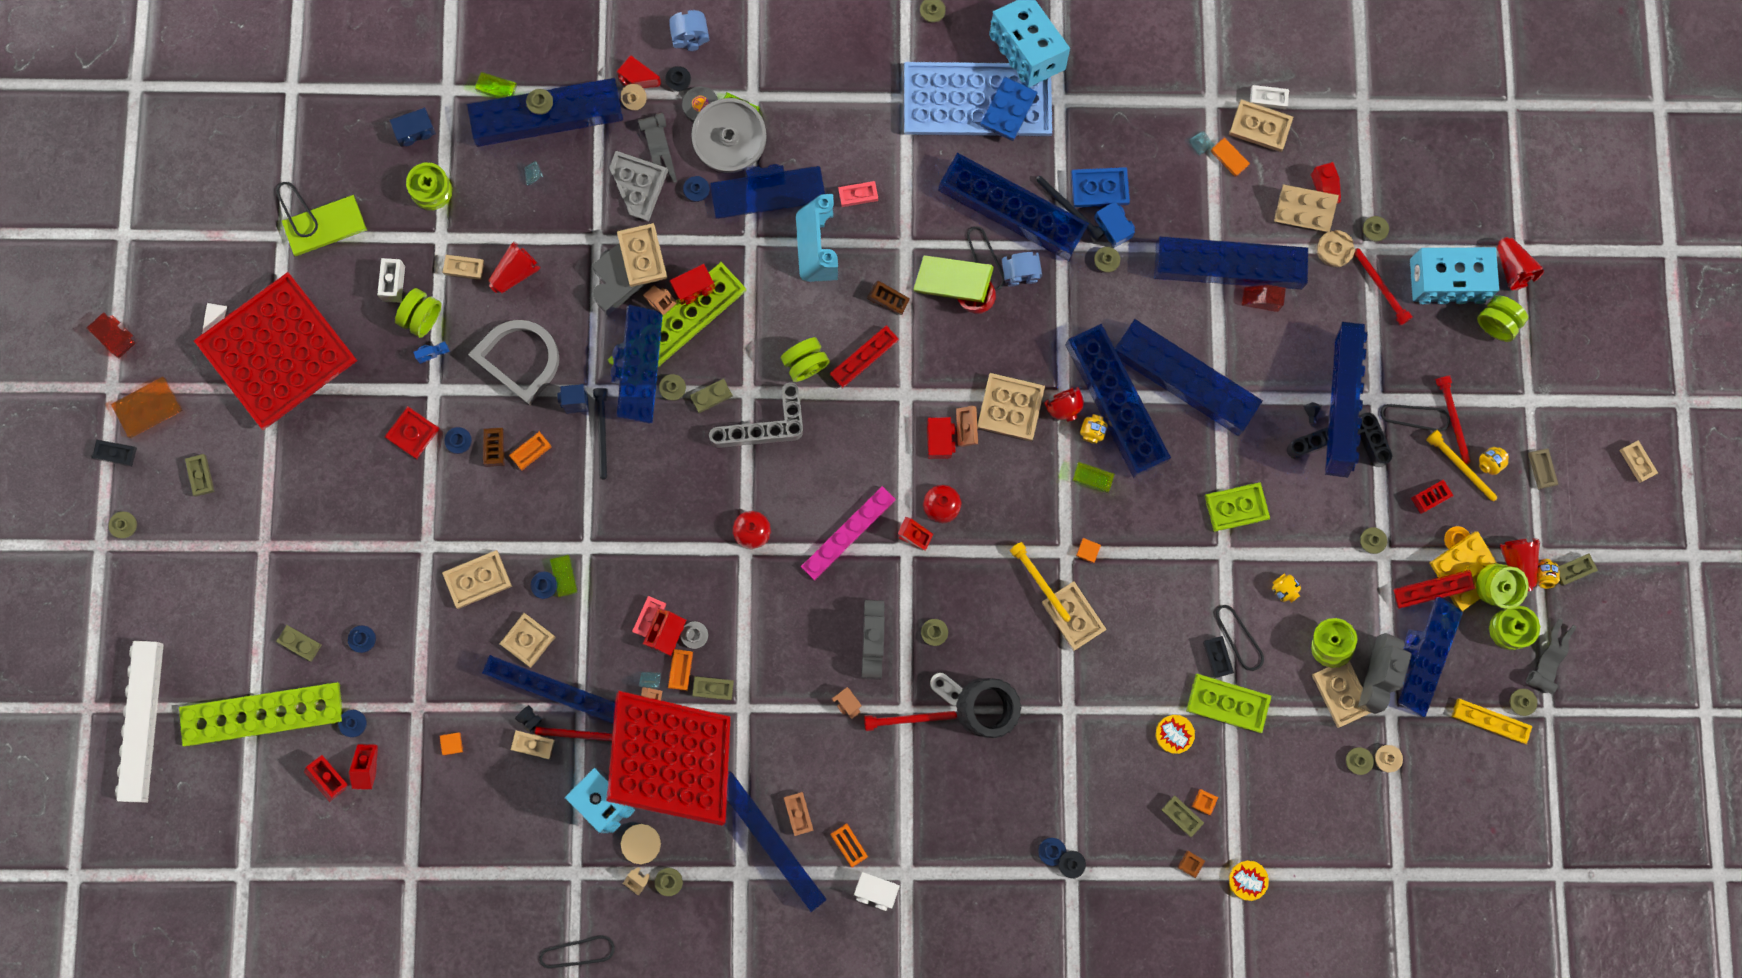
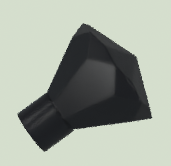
[1303,402,1322,423]

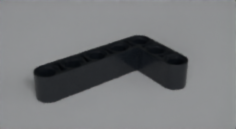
[1287,412,1393,468]

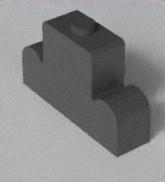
[592,243,665,316]
[861,600,885,680]
[1358,633,1411,714]

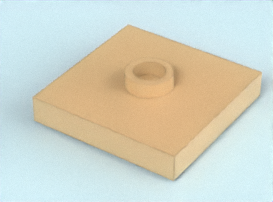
[500,613,555,668]

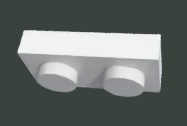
[1250,85,1289,109]

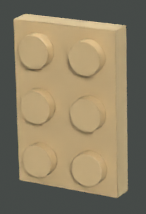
[1229,100,1293,152]
[1274,184,1339,232]
[617,223,667,287]
[442,550,512,609]
[1041,581,1107,651]
[1312,661,1371,728]

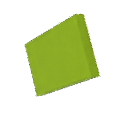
[1205,482,1270,532]

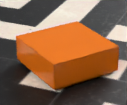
[1076,538,1101,564]
[440,732,463,756]
[1192,789,1218,816]

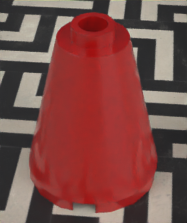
[1497,237,1544,291]
[489,241,541,293]
[1500,538,1540,591]

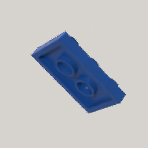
[980,76,1038,141]
[1071,167,1130,207]

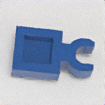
[414,342,450,363]

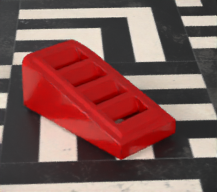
[1411,479,1454,514]

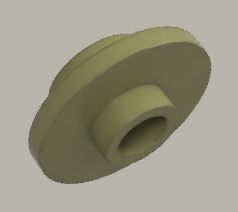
[920,0,945,23]
[526,89,553,115]
[1363,216,1389,242]
[1094,247,1120,273]
[659,374,686,401]
[108,511,137,539]
[1360,527,1387,554]
[921,619,948,646]
[1510,689,1537,716]
[1346,747,1374,775]
[655,868,683,896]

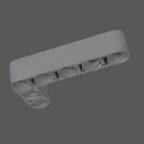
[709,383,803,448]

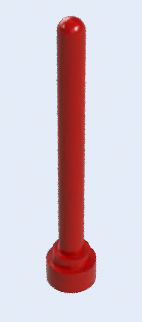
[1354,248,1413,326]
[1435,376,1471,465]
[864,711,958,731]

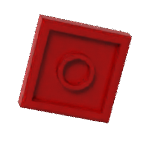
[385,406,440,459]

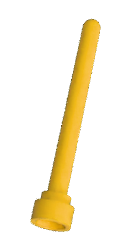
[1426,430,1497,501]
[1010,542,1071,622]

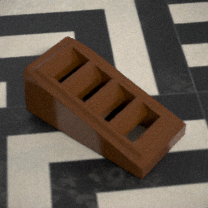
[867,281,910,315]
[483,428,505,467]

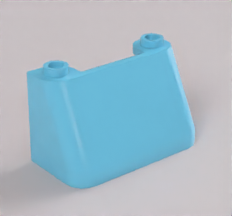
[796,194,838,282]

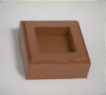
[1178,851,1205,878]

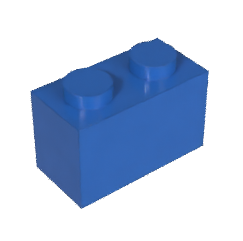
[1094,201,1135,248]

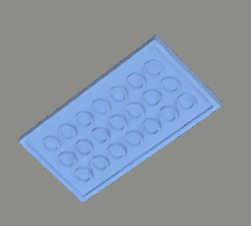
[904,62,1052,136]

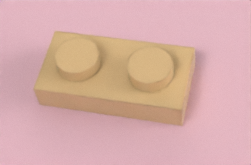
[442,255,484,280]
[1620,440,1658,483]
[511,731,555,759]

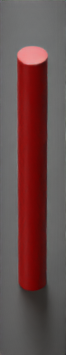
[535,727,613,741]

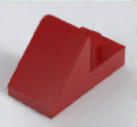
[898,517,933,551]

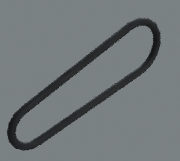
[276,182,318,237]
[967,226,1005,291]
[1380,404,1450,431]
[1216,605,1264,671]
[539,935,615,969]

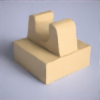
[623,867,649,896]

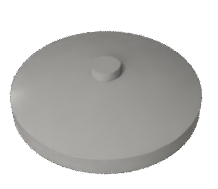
[692,98,767,173]

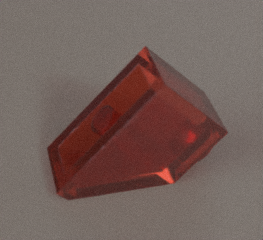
[1241,285,1286,312]

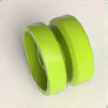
[406,163,452,210]
[395,288,442,338]
[1477,295,1528,342]
[781,337,830,382]
[1476,563,1529,609]
[1489,605,1541,651]
[1311,618,1357,668]

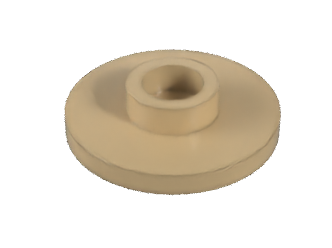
[621,84,647,110]
[1375,745,1403,773]

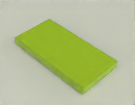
[282,195,367,257]
[913,255,994,302]
[1186,674,1272,734]

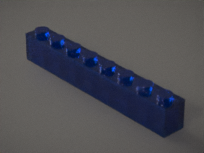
[482,655,615,724]
[727,771,827,912]

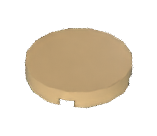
[1317,230,1355,267]
[621,824,661,864]

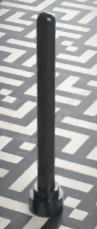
[1036,176,1105,243]
[593,388,608,480]

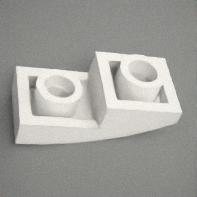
[202,303,228,334]

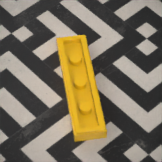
[1451,699,1532,745]

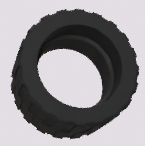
[956,678,1022,738]

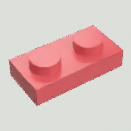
[838,181,878,207]
[632,596,667,637]

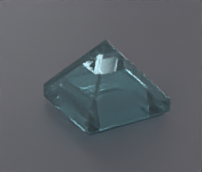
[1189,131,1214,155]
[524,161,542,185]
[639,672,661,689]

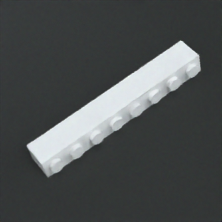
[115,641,163,803]

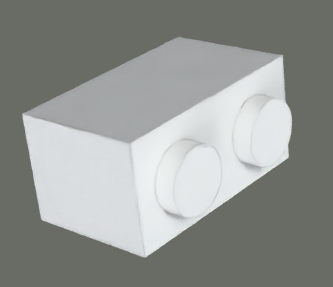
[377,258,405,303]
[854,872,900,911]

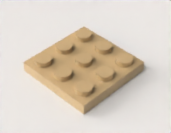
[977,373,1045,441]

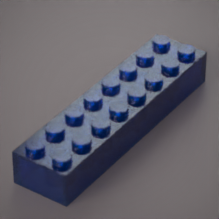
[467,78,624,147]
[938,152,1089,261]
[1154,236,1309,290]
[1111,319,1263,436]
[1325,322,1368,478]
[1065,324,1171,478]

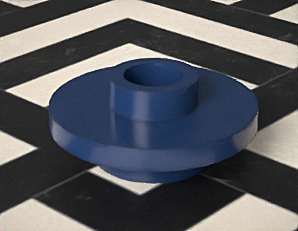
[683,176,710,202]
[444,427,472,454]
[531,572,557,599]
[348,625,376,653]
[338,710,367,738]
[1038,838,1066,866]

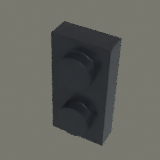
[92,439,137,467]
[1203,636,1234,679]

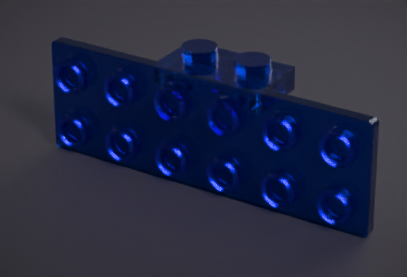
[710,164,825,219]
[610,305,663,424]
[1398,596,1463,717]

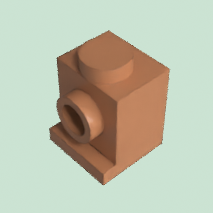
[643,285,677,315]
[832,687,862,719]

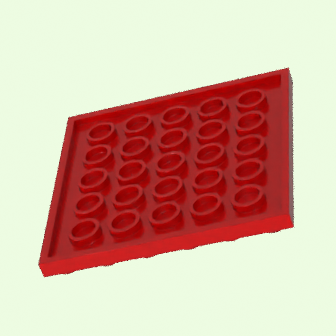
[194,272,358,431]
[607,691,731,826]

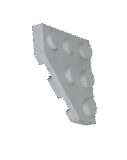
[609,151,668,222]

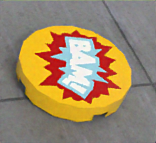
[1155,715,1195,754]
[1229,861,1269,901]

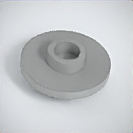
[681,621,708,649]

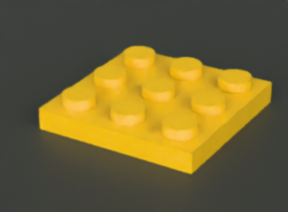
[1429,532,1497,611]

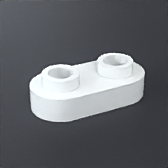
[930,673,963,706]

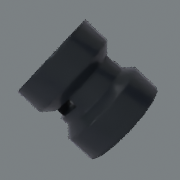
[515,705,543,733]

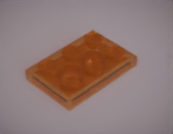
[111,377,183,438]

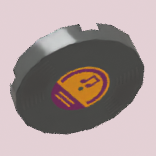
[682,86,718,122]

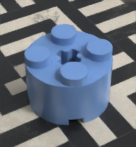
[669,10,709,51]
[1002,252,1042,286]

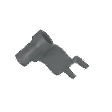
[638,112,677,183]
[1526,618,1577,694]

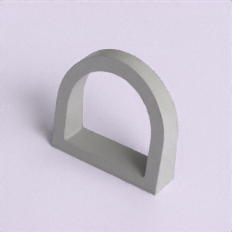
[468,320,559,405]

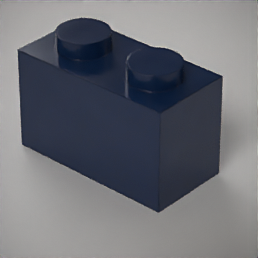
[390,108,436,147]
[557,384,589,414]

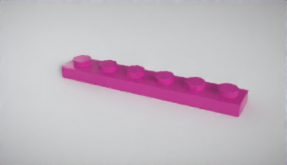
[801,486,896,581]

